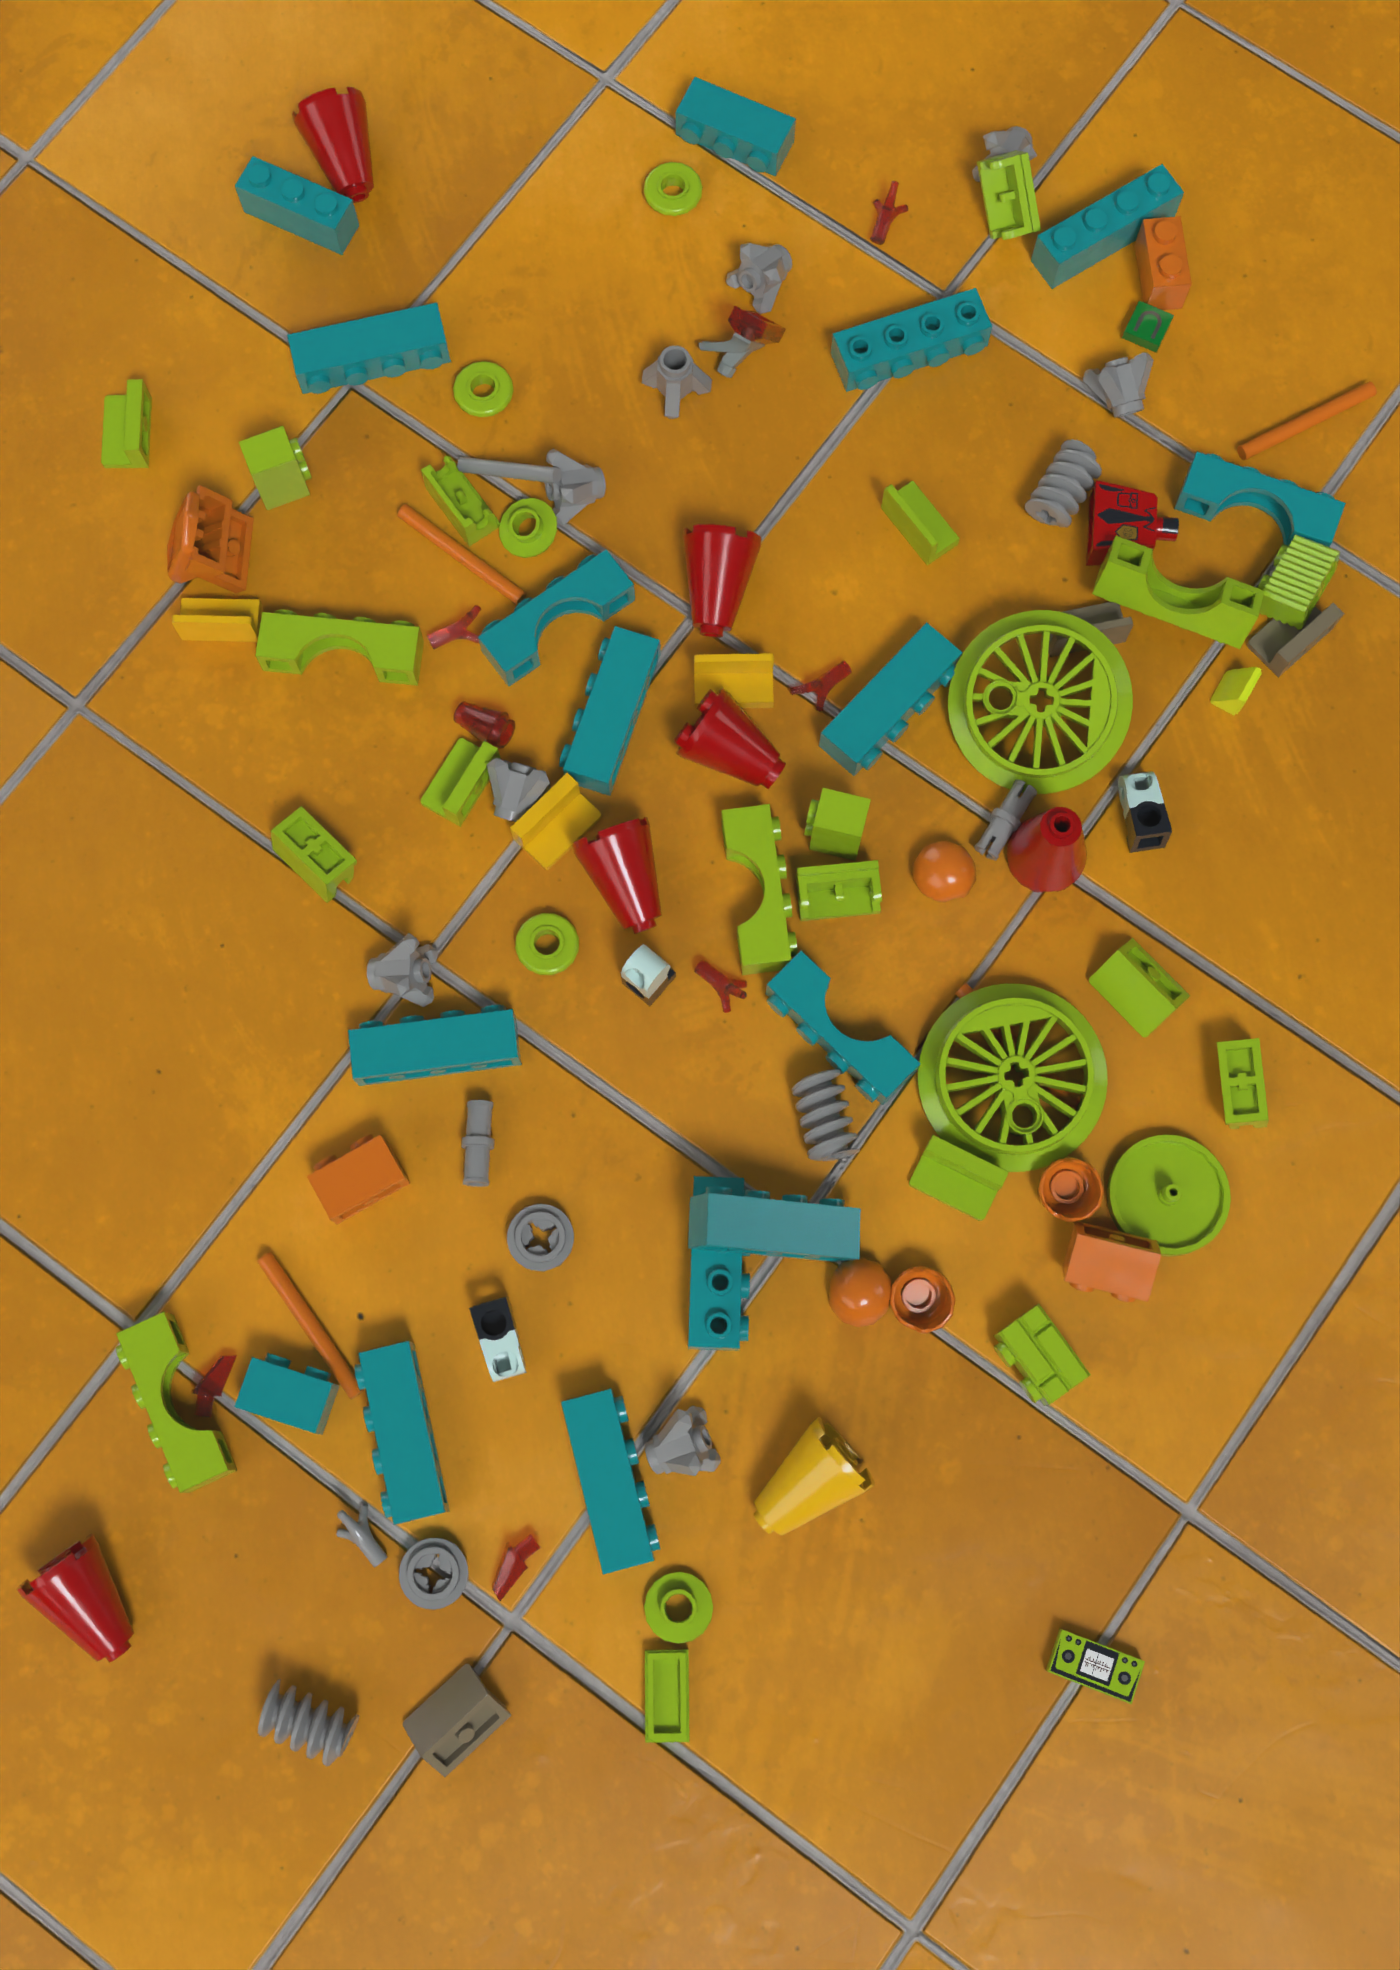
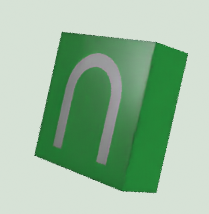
[1122,301,1174,353]

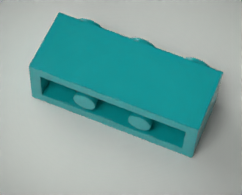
[675,77,796,177]
[235,156,359,255]

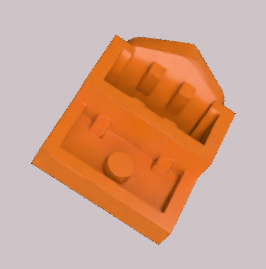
[167,485,254,594]

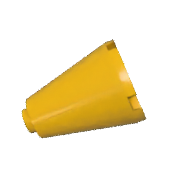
[753,1417,875,1536]

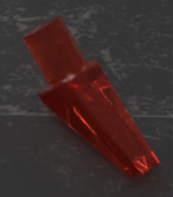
[190,1355,237,1417]
[491,1534,541,1601]

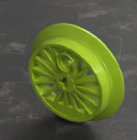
[948,610,1133,794]
[918,983,1108,1172]

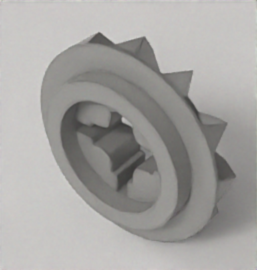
[507,1204,574,1272]
[399,1538,469,1610]

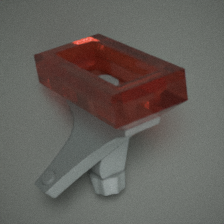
[699,306,786,378]

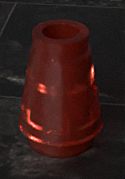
[454,701,515,749]

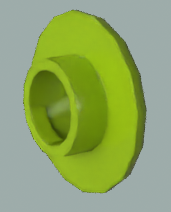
[644,162,703,216]
[453,361,514,417]
[499,498,557,558]
[515,913,579,975]
[644,1572,713,1644]

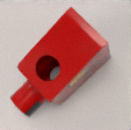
[1086,481,1179,566]

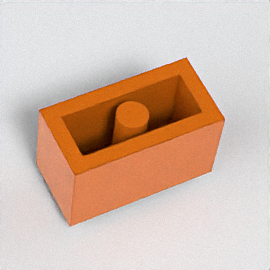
[1134,216,1192,310]
[307,1134,410,1225]
[1062,1221,1161,1302]

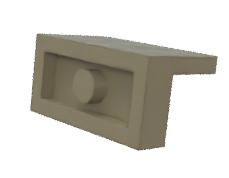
[1049,602,1133,657]
[1247,603,1345,678]
[403,1664,511,1777]

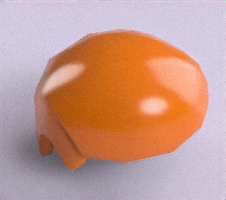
[913,841,976,902]
[1038,1157,1105,1222]
[829,1257,892,1327]
[889,1266,956,1333]

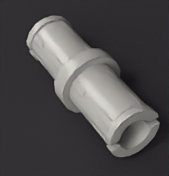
[974,779,1037,861]
[461,1100,495,1187]

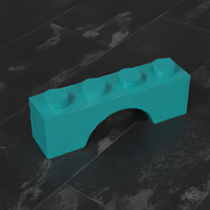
[1174,452,1346,547]
[478,549,635,687]
[766,951,921,1105]

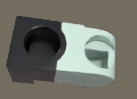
[1118,771,1172,853]
[621,944,676,1006]
[469,1296,527,1382]

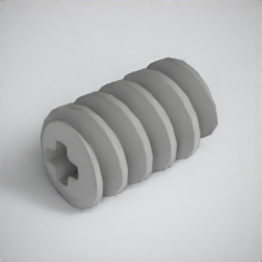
[1025,439,1102,527]
[792,1069,861,1161]
[258,1679,359,1766]

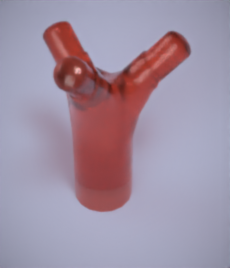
[870,181,908,245]
[427,605,481,649]
[790,661,852,712]
[694,959,747,1013]

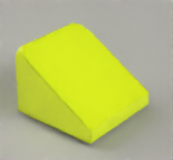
[1210,667,1262,716]

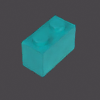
[234,1353,340,1435]

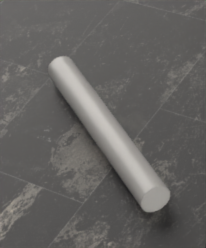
[457,457,561,484]

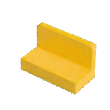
[172,598,262,642]
[694,653,774,709]
[510,773,602,870]

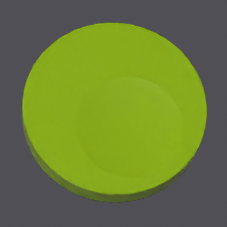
[1107,1135,1231,1257]

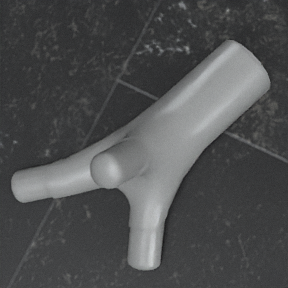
[336,1505,388,1568]

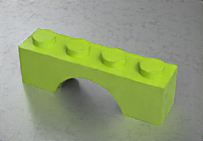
[1092,536,1264,649]
[255,609,424,686]
[721,804,798,975]
[116,1312,237,1493]

